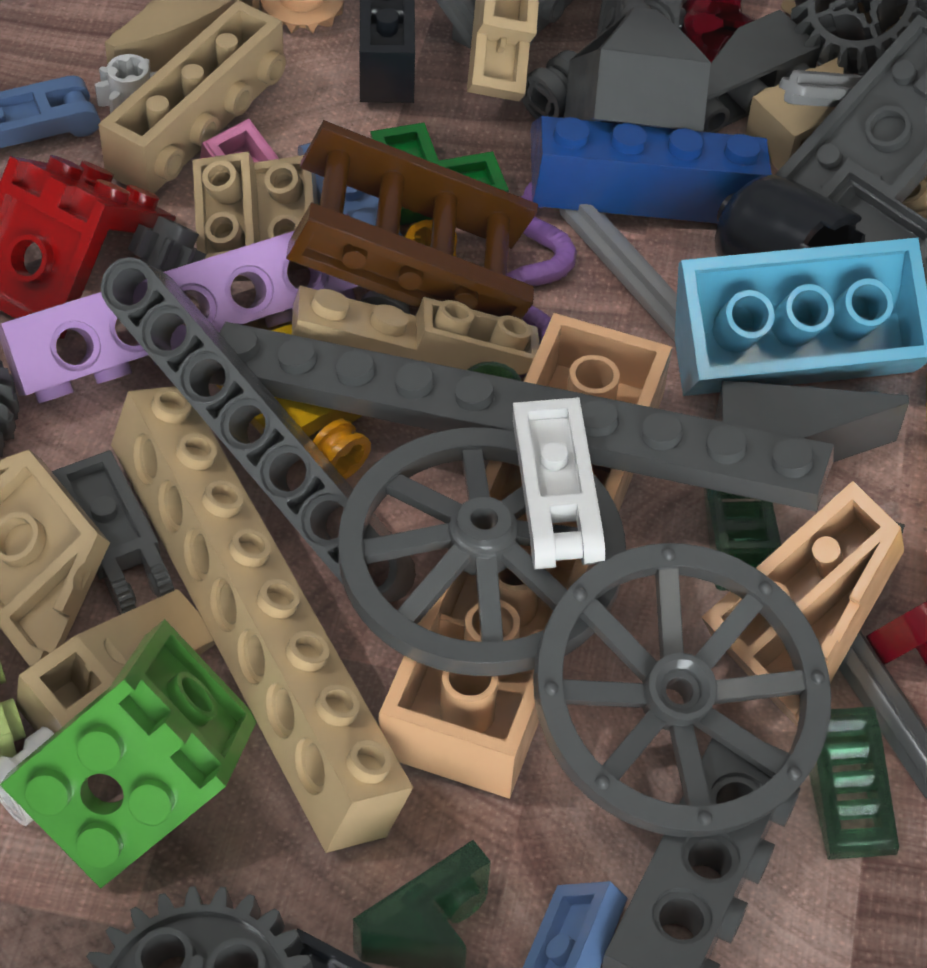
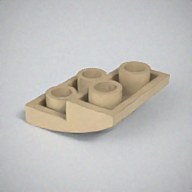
[193,151,318,270]

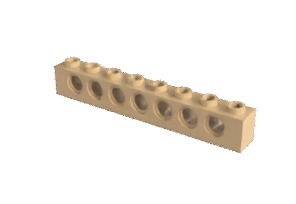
[111,386,413,853]

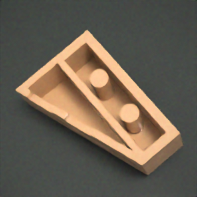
[702,481,904,727]

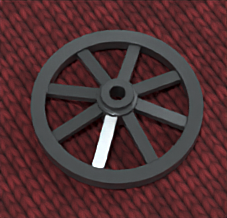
[338,427,626,676]
[533,543,831,837]

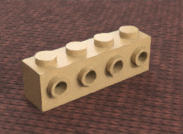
[98,0,286,194]

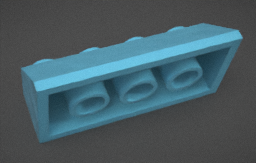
[674,238,927,396]

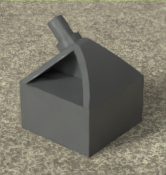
[564,0,711,132]

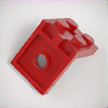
[0,155,177,339]

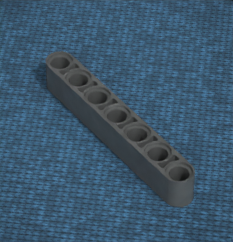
[101,257,416,602]

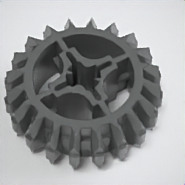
[791,0,927,75]

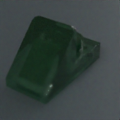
[353,840,491,968]

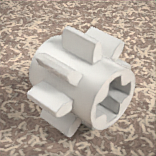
[95,54,157,113]

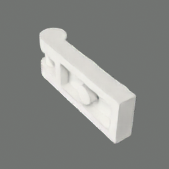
[513,397,605,570]

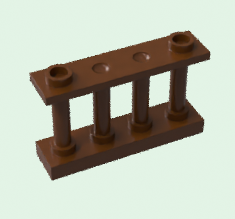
[286,120,538,320]

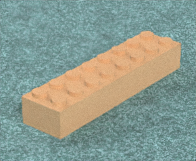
[379,313,672,799]

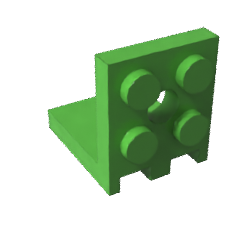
[0,619,257,889]

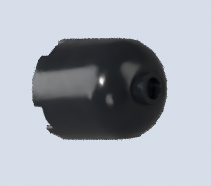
[715,175,865,256]

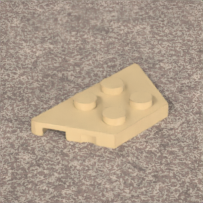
[0,449,110,667]

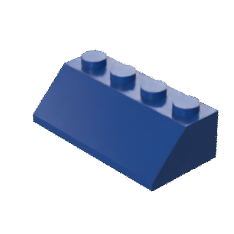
[530,116,772,223]

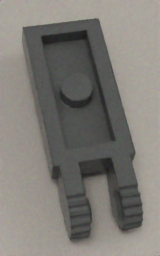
[52,450,174,615]

